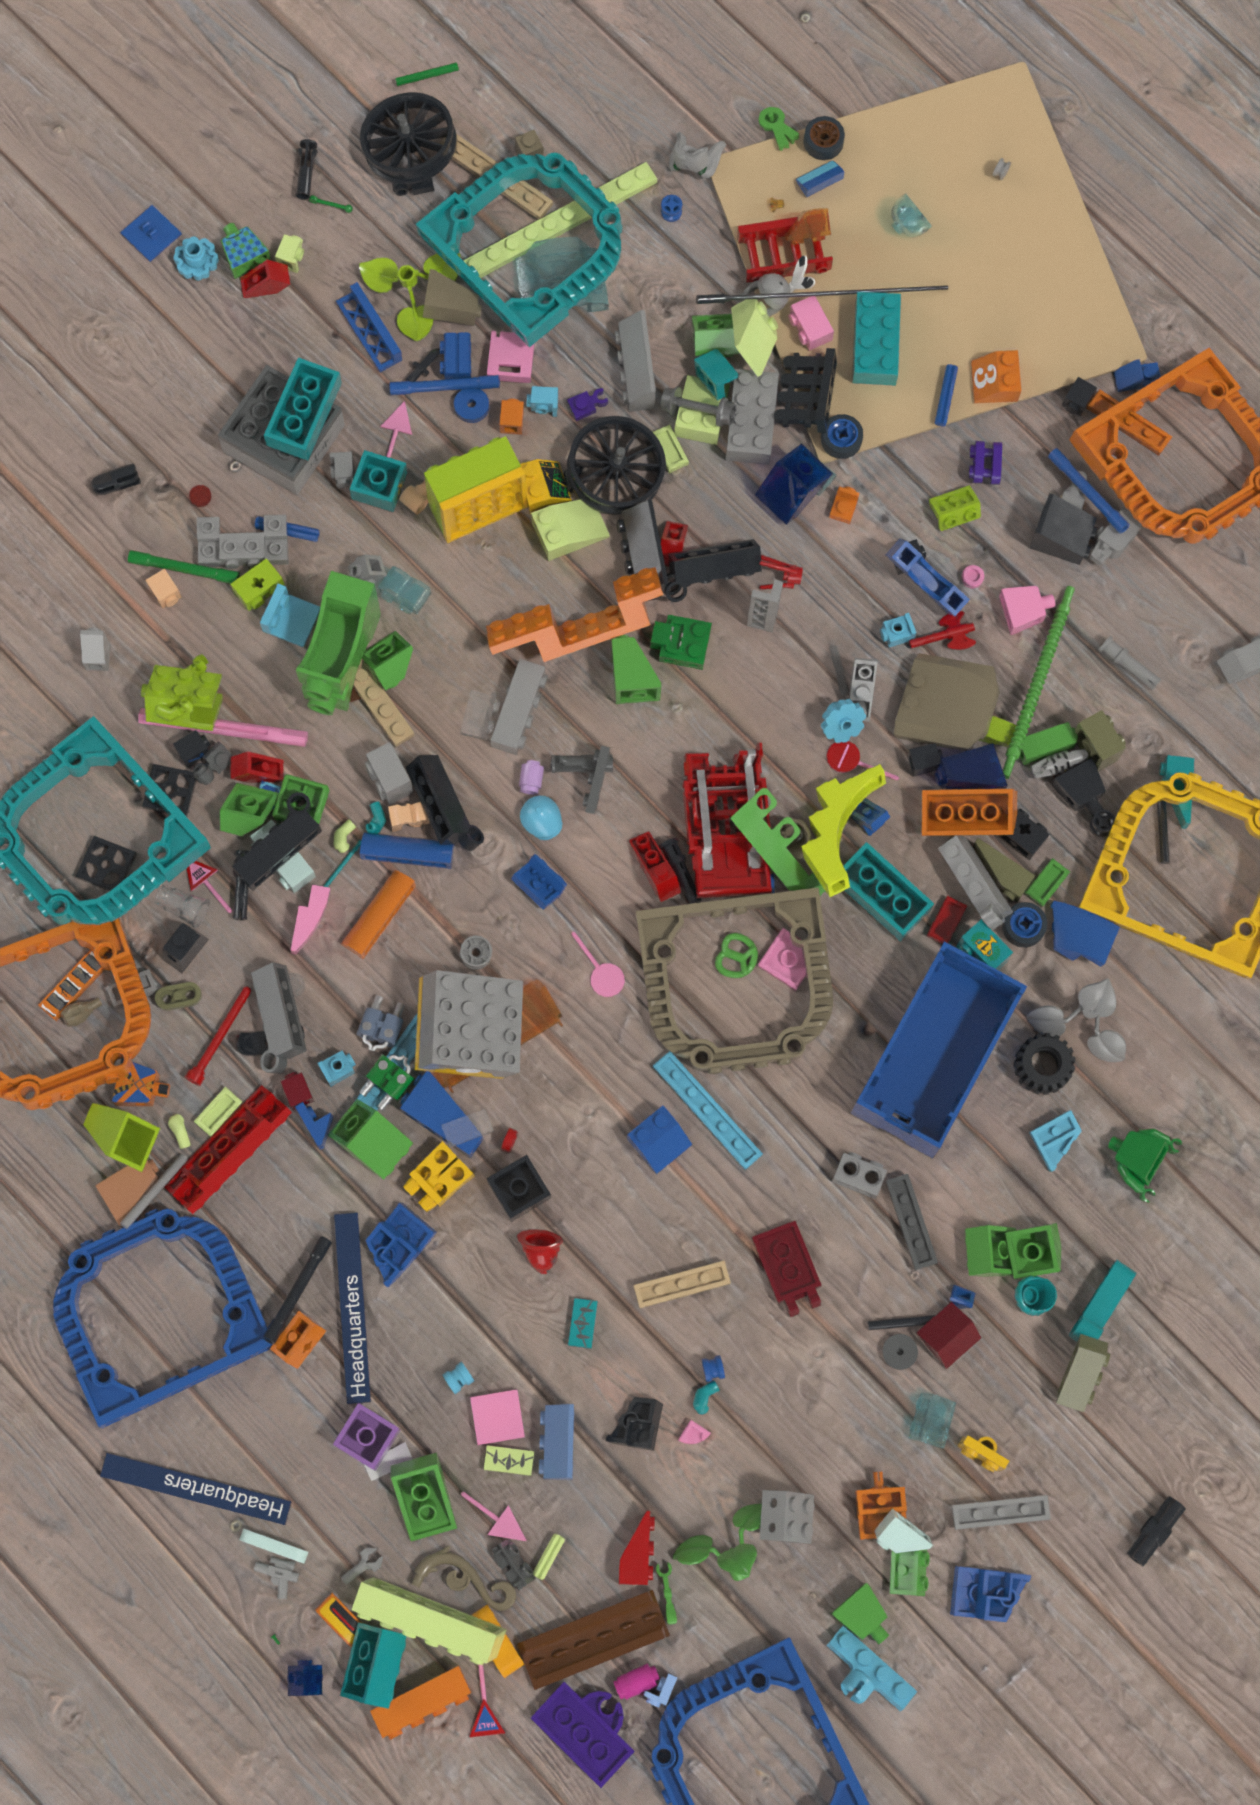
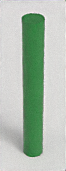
[395,62,459,87]

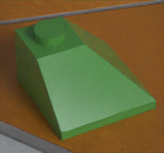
[362,631,413,691]
[220,783,279,836]
[1005,1223,1061,1279]

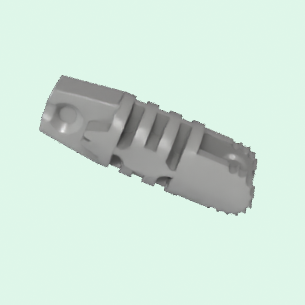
[1030,749,1089,779]

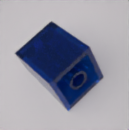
[755,443,833,525]
[934,743,1008,790]

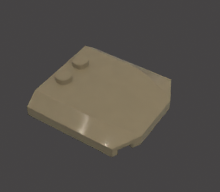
[894,653,1000,752]

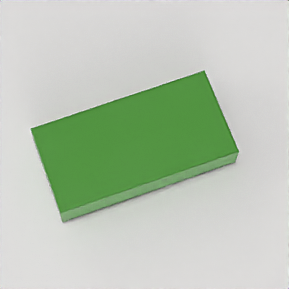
[1024,858,1070,908]

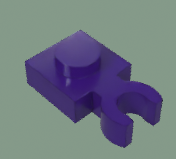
[567,388,608,421]

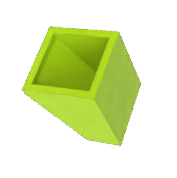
[83,1103,160,1172]

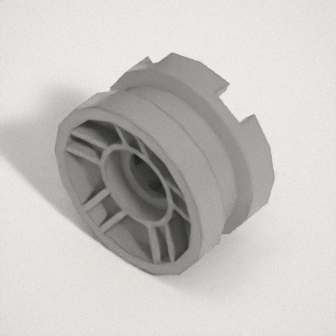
[460,935,492,970]

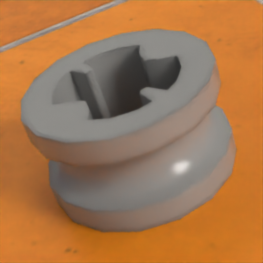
[993,158,1011,180]

